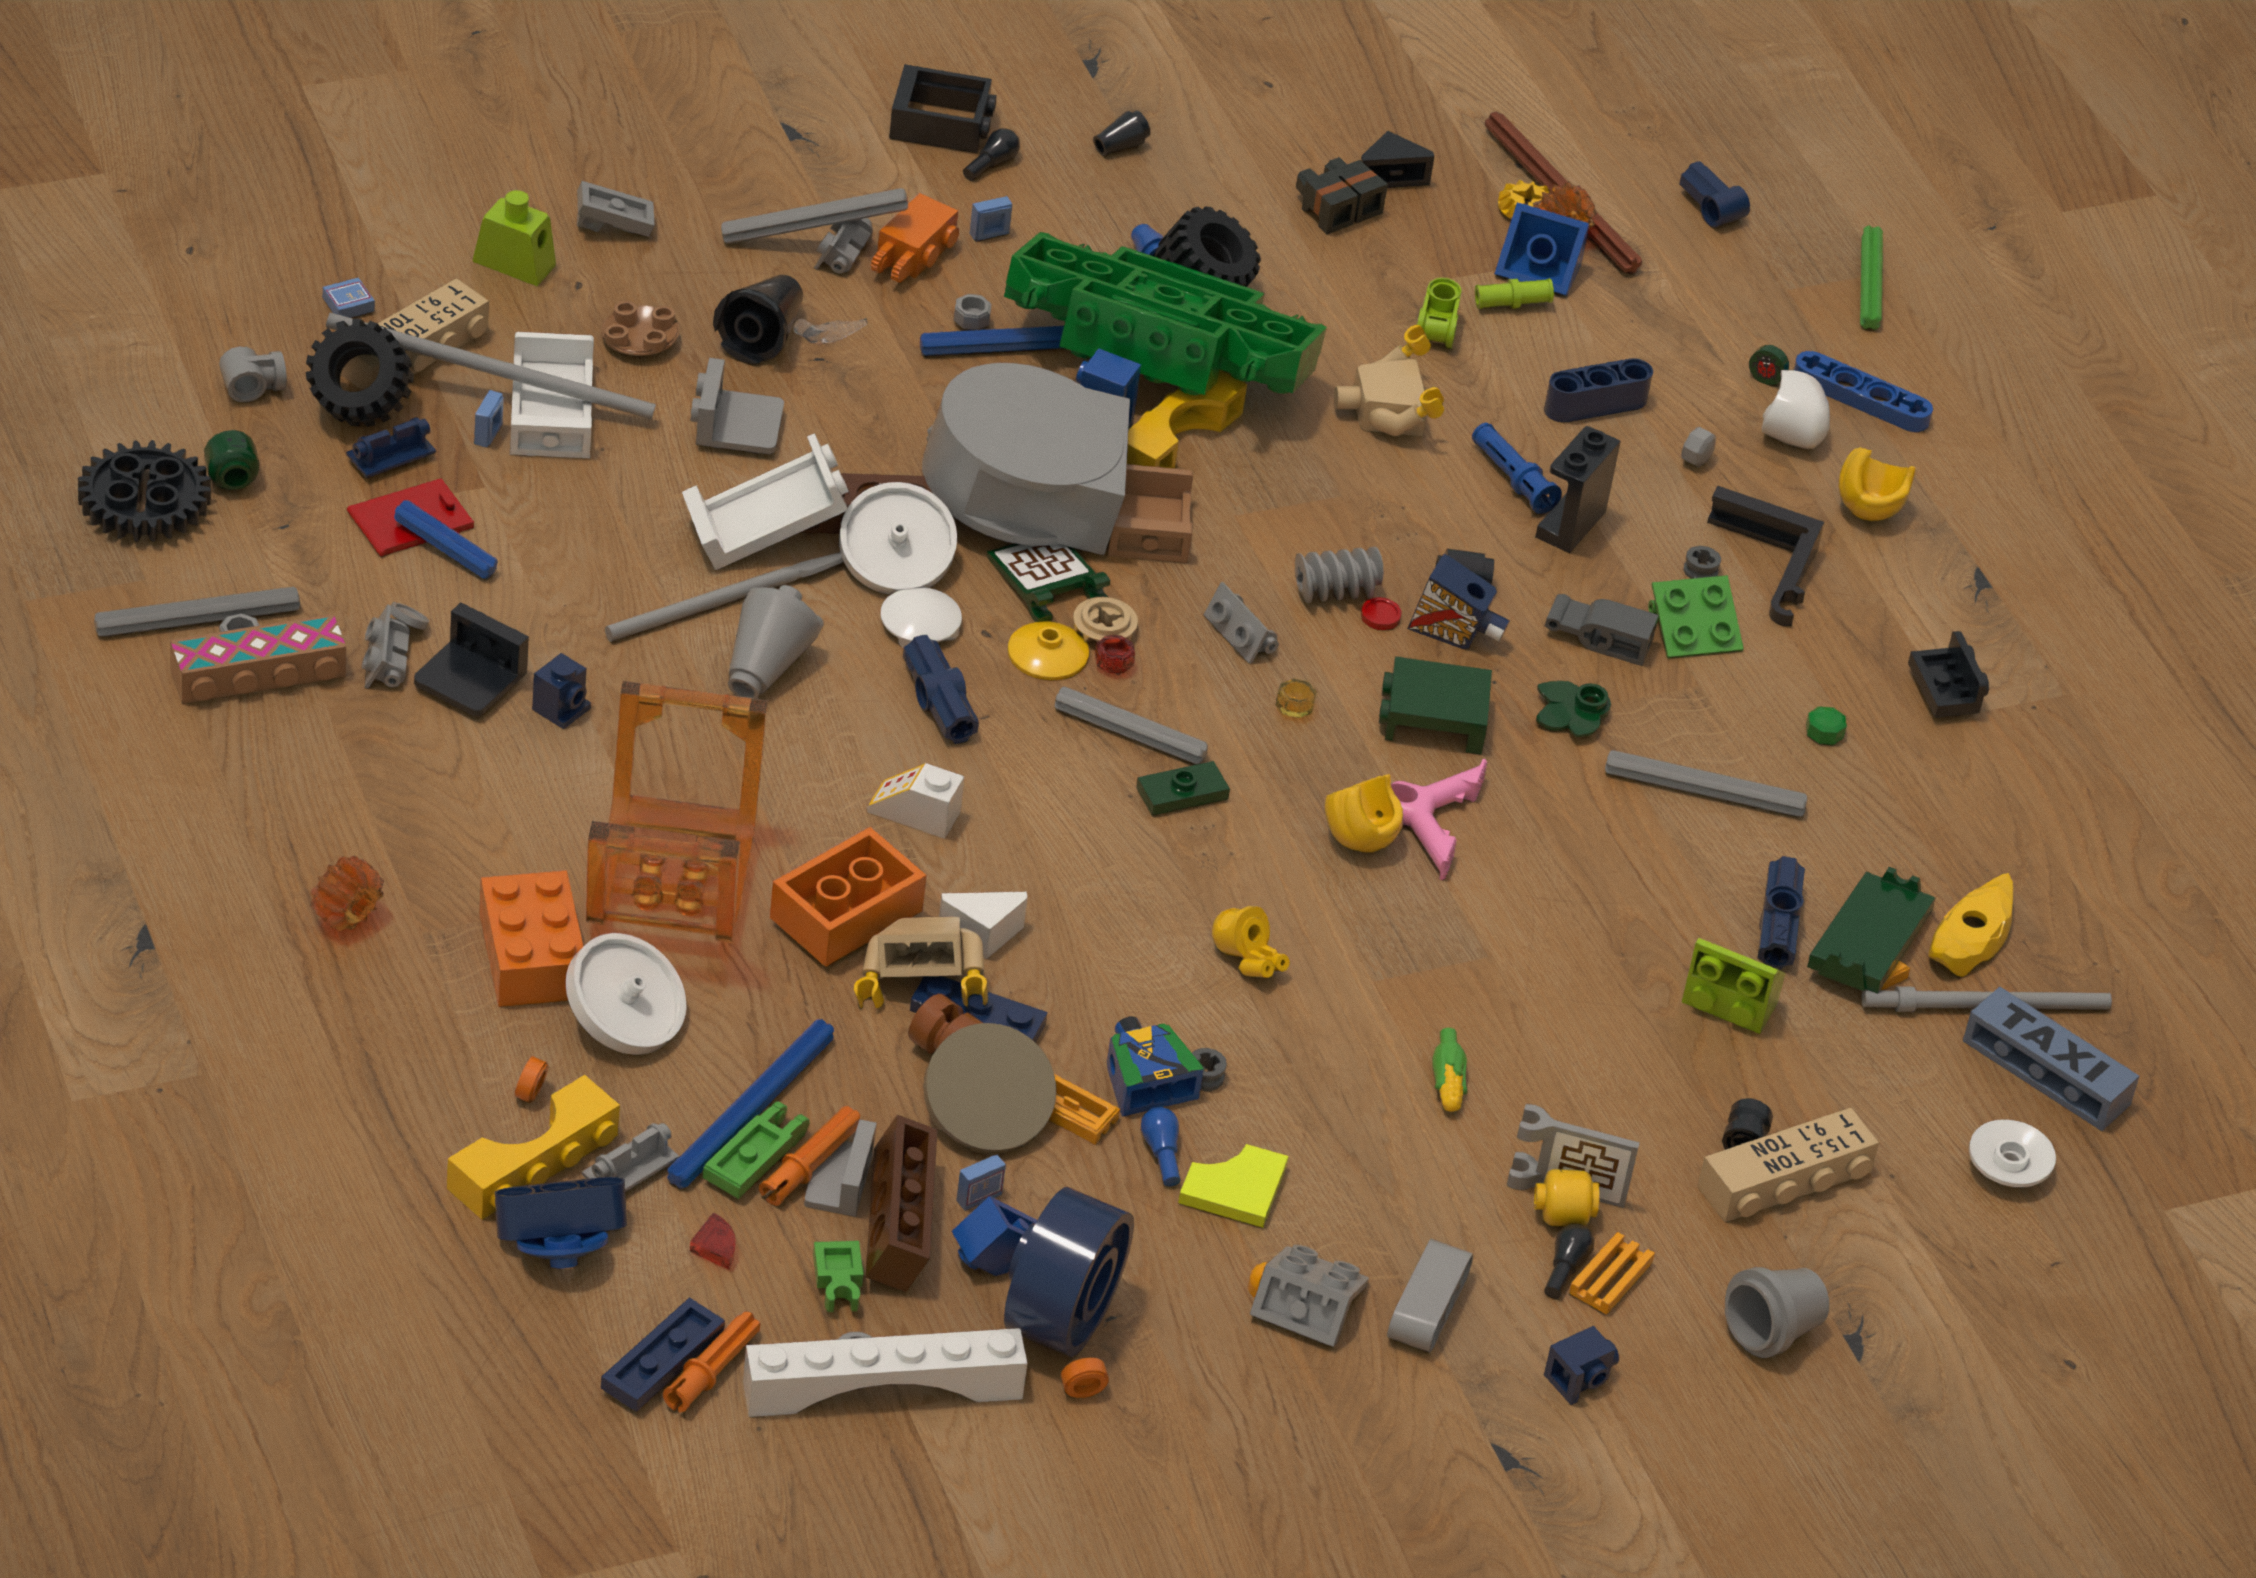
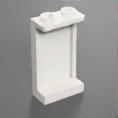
[510,332,594,458]
[682,433,849,570]

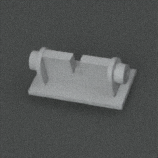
[814,218,873,273]
[1203,582,1279,663]
[362,604,410,689]
[582,1123,679,1192]

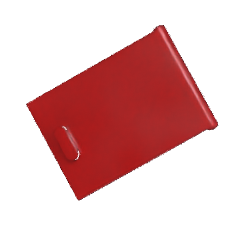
[347,478,474,557]

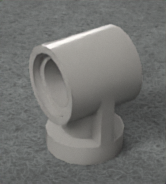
[219,346,287,402]

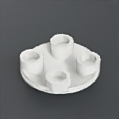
[881,587,962,647]

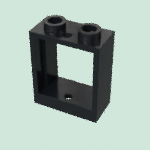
[889,64,997,153]

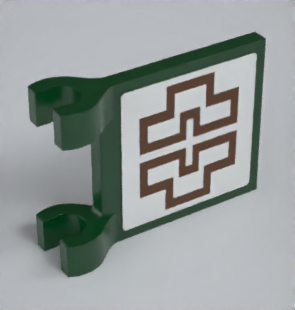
[987,543,1110,622]

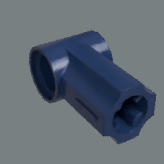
[1679,161,1750,227]

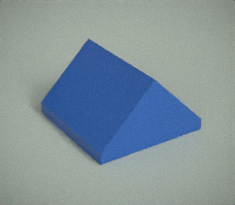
[1494,202,1589,296]

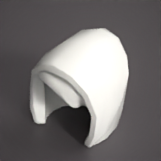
[1762,370,1830,449]

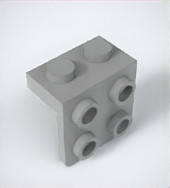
[690,358,784,454]

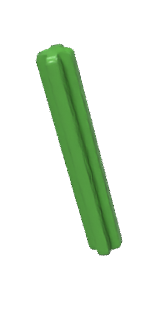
[1860,225,1883,330]

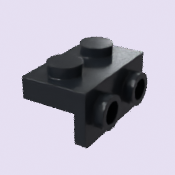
[1908,631,1989,718]

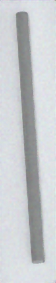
[326,312,656,419]

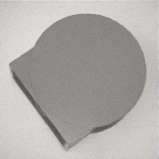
[922,363,1130,555]

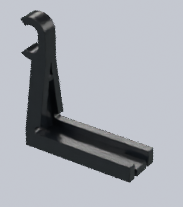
[1707,486,1824,626]

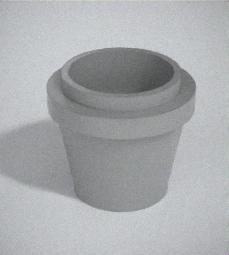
[1725,1267,1829,1358]

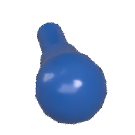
[1140,1107,1181,1187]

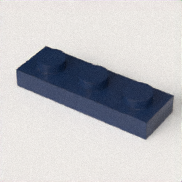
[910,976,1048,1043]
[601,1297,725,1412]

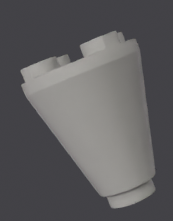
[728,585,824,700]

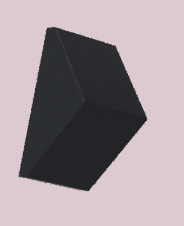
[1360,131,1435,188]

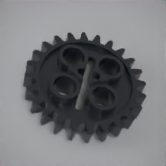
[78,440,211,542]

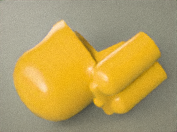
[1212,906,1290,978]

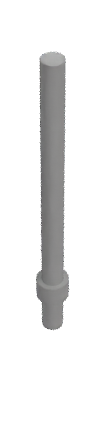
[1862,986,2112,1012]

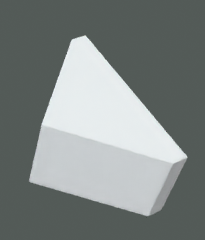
[939,892,1027,959]

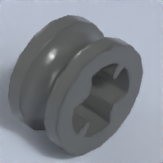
[1683,546,1721,579]
[1192,1048,1227,1091]

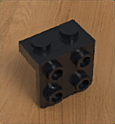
[414,602,529,716]

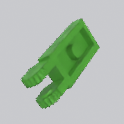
[703,1101,810,1199]

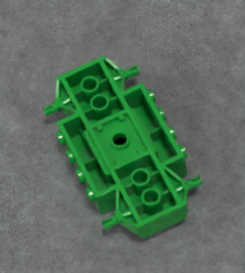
[1004,232,1327,395]

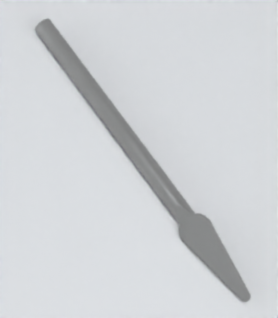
[605,552,844,642]

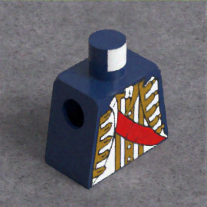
[1407,554,1510,649]

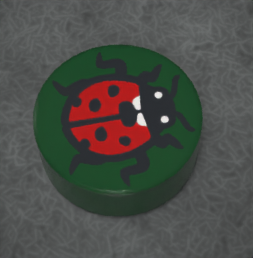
[1749,345,1789,385]

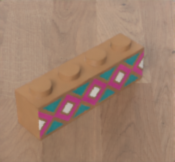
[170,614,346,704]

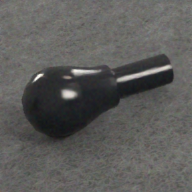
[963,128,1020,181]
[1544,1223,1595,1299]

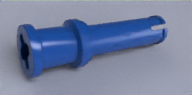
[1472,422,1562,514]

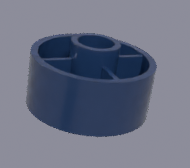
[1004,1187,1134,1357]

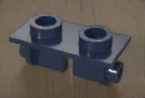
[346,417,436,478]

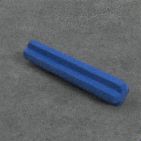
[394,500,498,579]

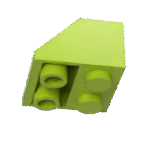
[1682,938,1785,1034]

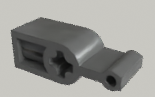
[1545,594,1659,666]

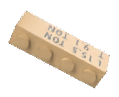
[341,278,489,390]
[1697,1108,1879,1222]

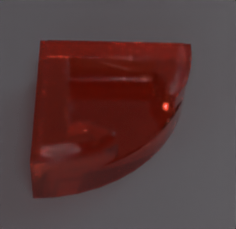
[690,1213,736,1270]

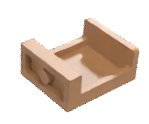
[1108,464,1193,563]

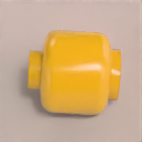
[1534,1169,1599,1227]

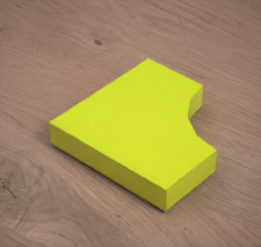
[1178,1144,1289,1228]

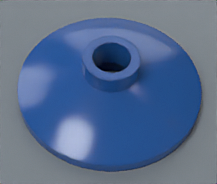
[517,1231,608,1269]

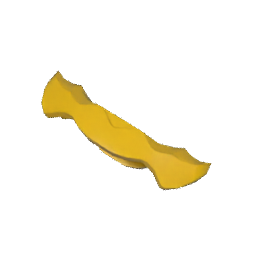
[1928,873,2013,977]

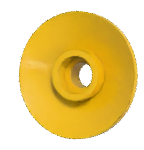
[1008,621,1089,681]

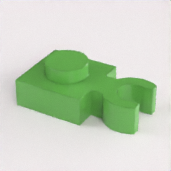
[813,1241,863,1312]

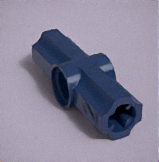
[903,635,979,744]
[1757,856,1805,970]

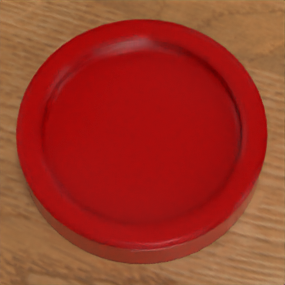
[1361,597,1402,630]

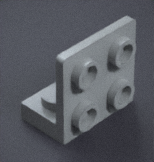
[1250,1245,1369,1347]

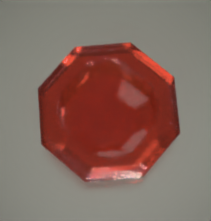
[1095,635,1135,673]

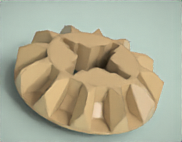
[1073,597,1138,648]

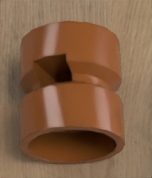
[908,993,983,1054]

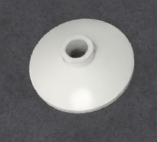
[1969,1120,2056,1187]

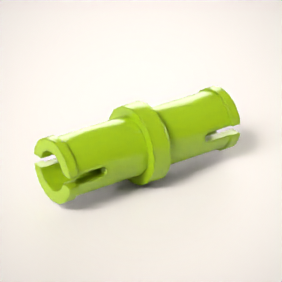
[1474,278,1554,309]

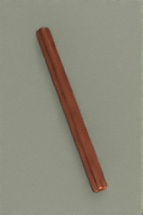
[1485,111,1642,274]

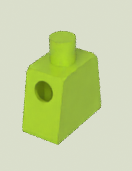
[473,190,556,286]

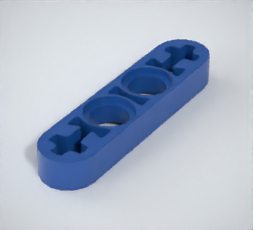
[1794,351,1933,432]

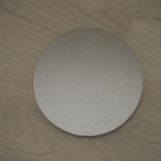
[923,1023,1056,1155]

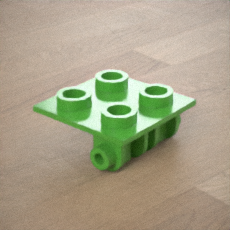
[1648,575,1744,658]

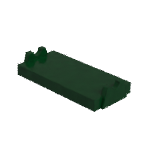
[1807,867,1936,994]

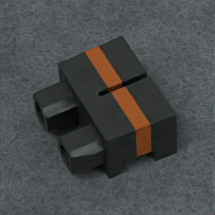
[1296,157,1388,235]

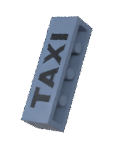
[1963,986,2140,1131]

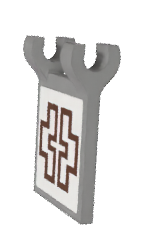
[1507,1104,1640,1208]

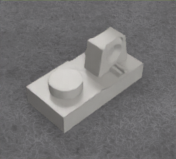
[577,181,655,237]

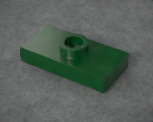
[1136,761,1230,816]

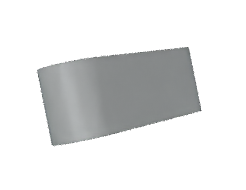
[1387,1239,1474,1353]

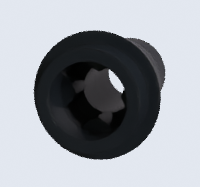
[1093,110,1151,156]

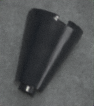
[713,275,803,364]

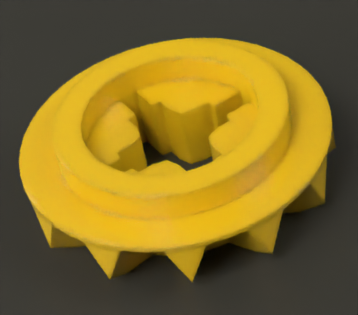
[1498,180,1557,219]

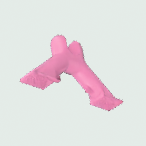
[1391,759,1488,880]

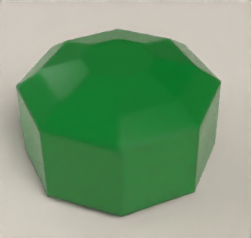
[1806,706,1847,745]

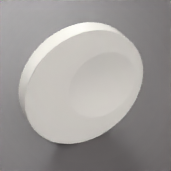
[839,482,957,595]
[566,933,686,1055]

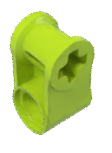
[1417,278,1461,349]

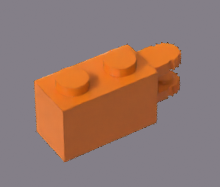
[870,193,959,283]

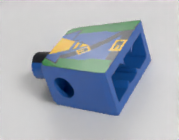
[1107,1016,1204,1117]

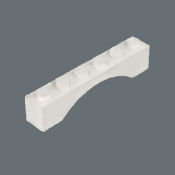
[743,1328,1027,1417]

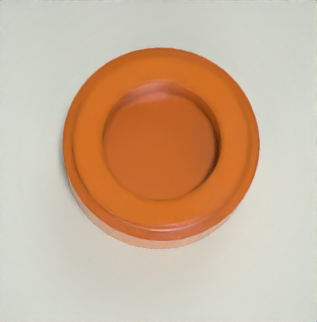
[515,1056,549,1103]
[1061,1358,1109,1398]

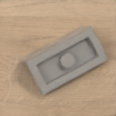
[804,1119,877,1217]

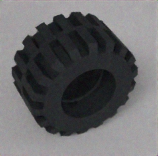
[1155,206,1261,287]
[306,319,414,427]

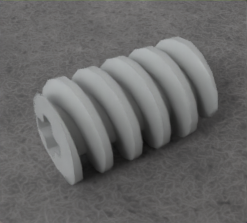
[1295,546,1384,603]

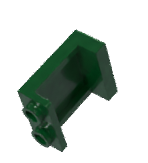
[1378,656,1492,755]

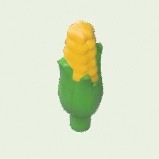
[1432,1027,1468,1112]

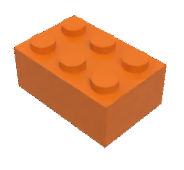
[770,827,927,967]
[479,870,584,1007]

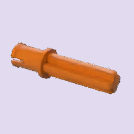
[759,1106,861,1206]
[663,1311,761,1413]

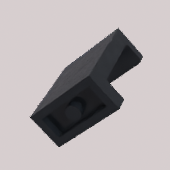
[1535,426,1621,554]

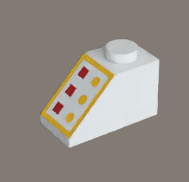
[867,763,965,839]

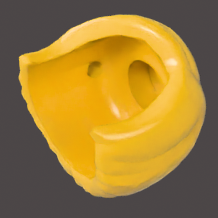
[1838,447,1916,521]
[1325,774,1403,853]

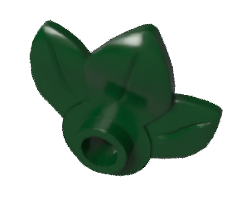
[1536,681,1611,737]

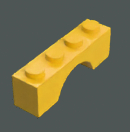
[1126,370,1247,469]
[447,1075,620,1220]

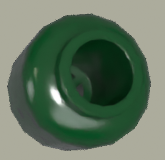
[204,430,260,490]

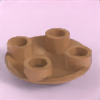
[601,301,679,356]

